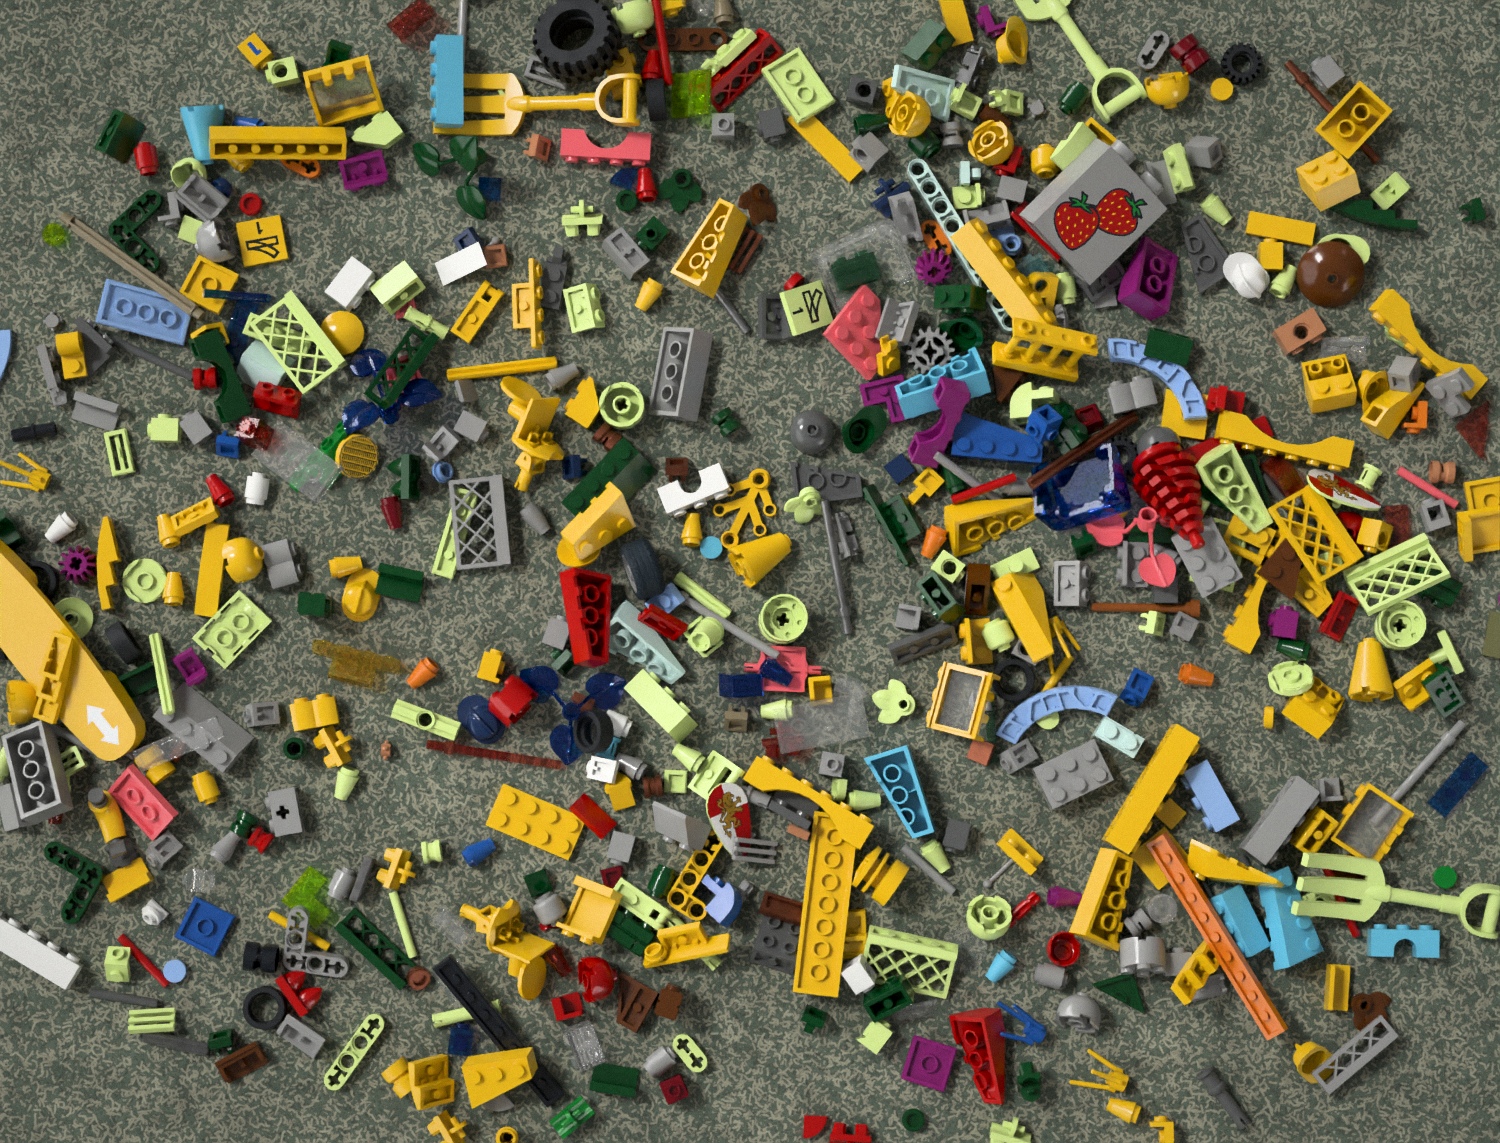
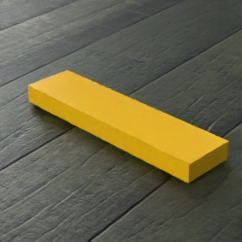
[786,116,864,184]

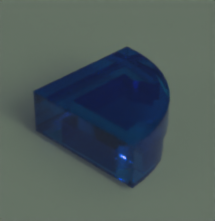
[609,168,638,190]

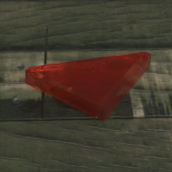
[1454,401,1490,459]

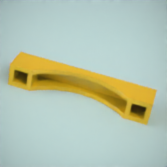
[1368,289,1488,399]
[1214,410,1354,472]
[1222,524,1312,655]
[743,755,874,850]

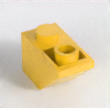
[564,376,600,431]

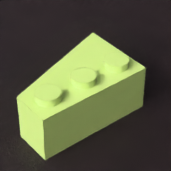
[624,669,698,743]

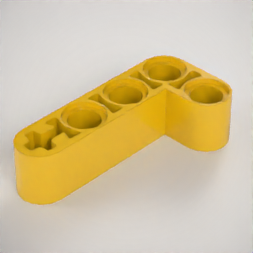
[667,830,722,921]

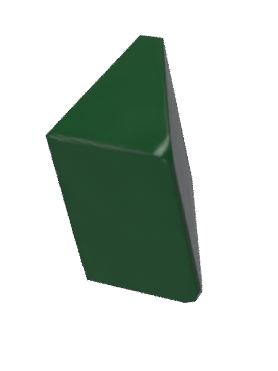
[523,869,553,898]

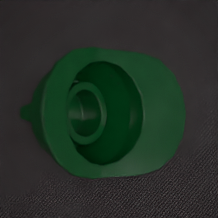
[934,315,984,353]
[842,405,888,454]

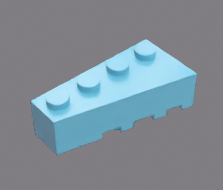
[894,347,991,420]
[864,745,936,839]
[1258,866,1324,971]

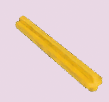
[447,356,558,381]

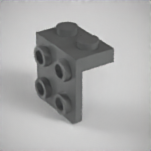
[55,316,117,381]

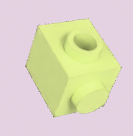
[147,414,182,443]

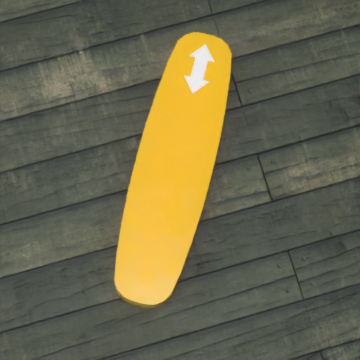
[0,539,146,761]

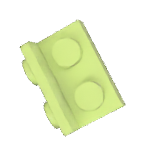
[563,283,605,333]

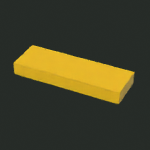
[1245,211,1316,247]

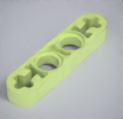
[324,1013,385,1090]

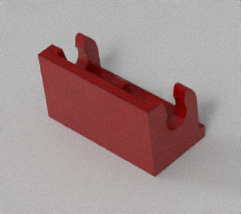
[1317,591,1359,643]

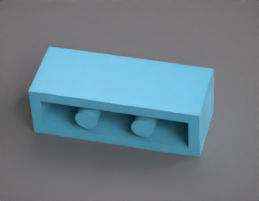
[1209,884,1271,958]

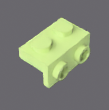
[1163,143,1196,194]

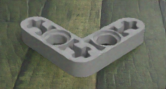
[283,905,350,977]

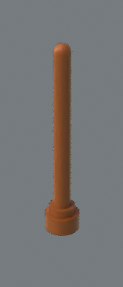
[1091,599,1200,618]

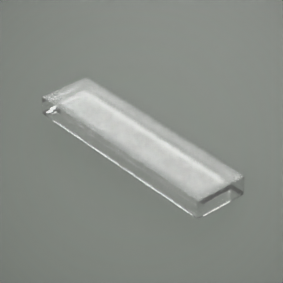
[132,716,226,772]

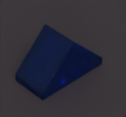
[719,673,764,698]

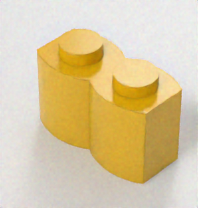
[289,693,340,732]

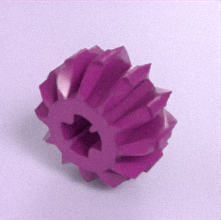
[915,248,953,287]
[58,545,97,584]

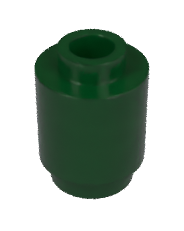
[1058,81,1089,116]
[283,737,309,760]
[647,864,676,899]

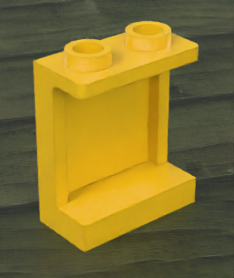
[1456,505,1500,562]
[556,875,623,946]

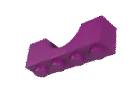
[907,376,971,468]

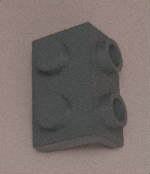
[758,294,792,341]

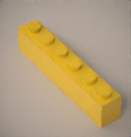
[209,126,347,160]
[950,217,1059,344]

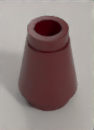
[379,495,403,530]

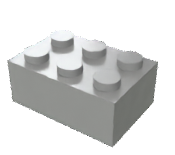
[1171,515,1243,598]
[1031,739,1114,810]

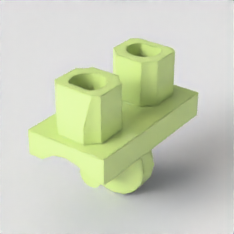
[562,200,603,237]
[990,1117,1031,1143]

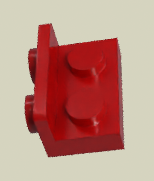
[253,381,302,419]

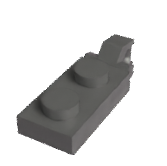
[540,246,568,311]

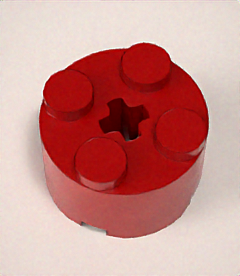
[488,674,539,728]

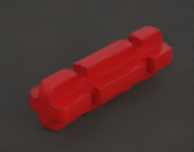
[1009,892,1041,928]

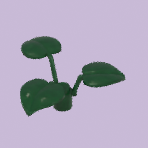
[412,136,487,220]

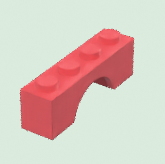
[560,128,652,167]

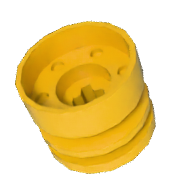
[851,846,910,906]

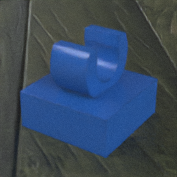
[216,431,241,459]

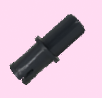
[11,421,57,443]

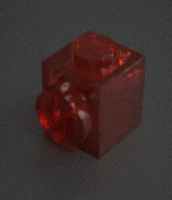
[235,416,275,451]

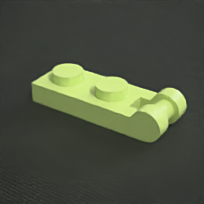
[613,877,673,930]

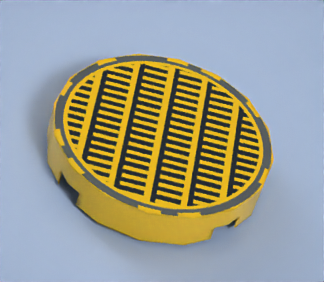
[335,434,379,479]

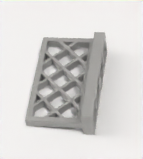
[449,474,512,570]

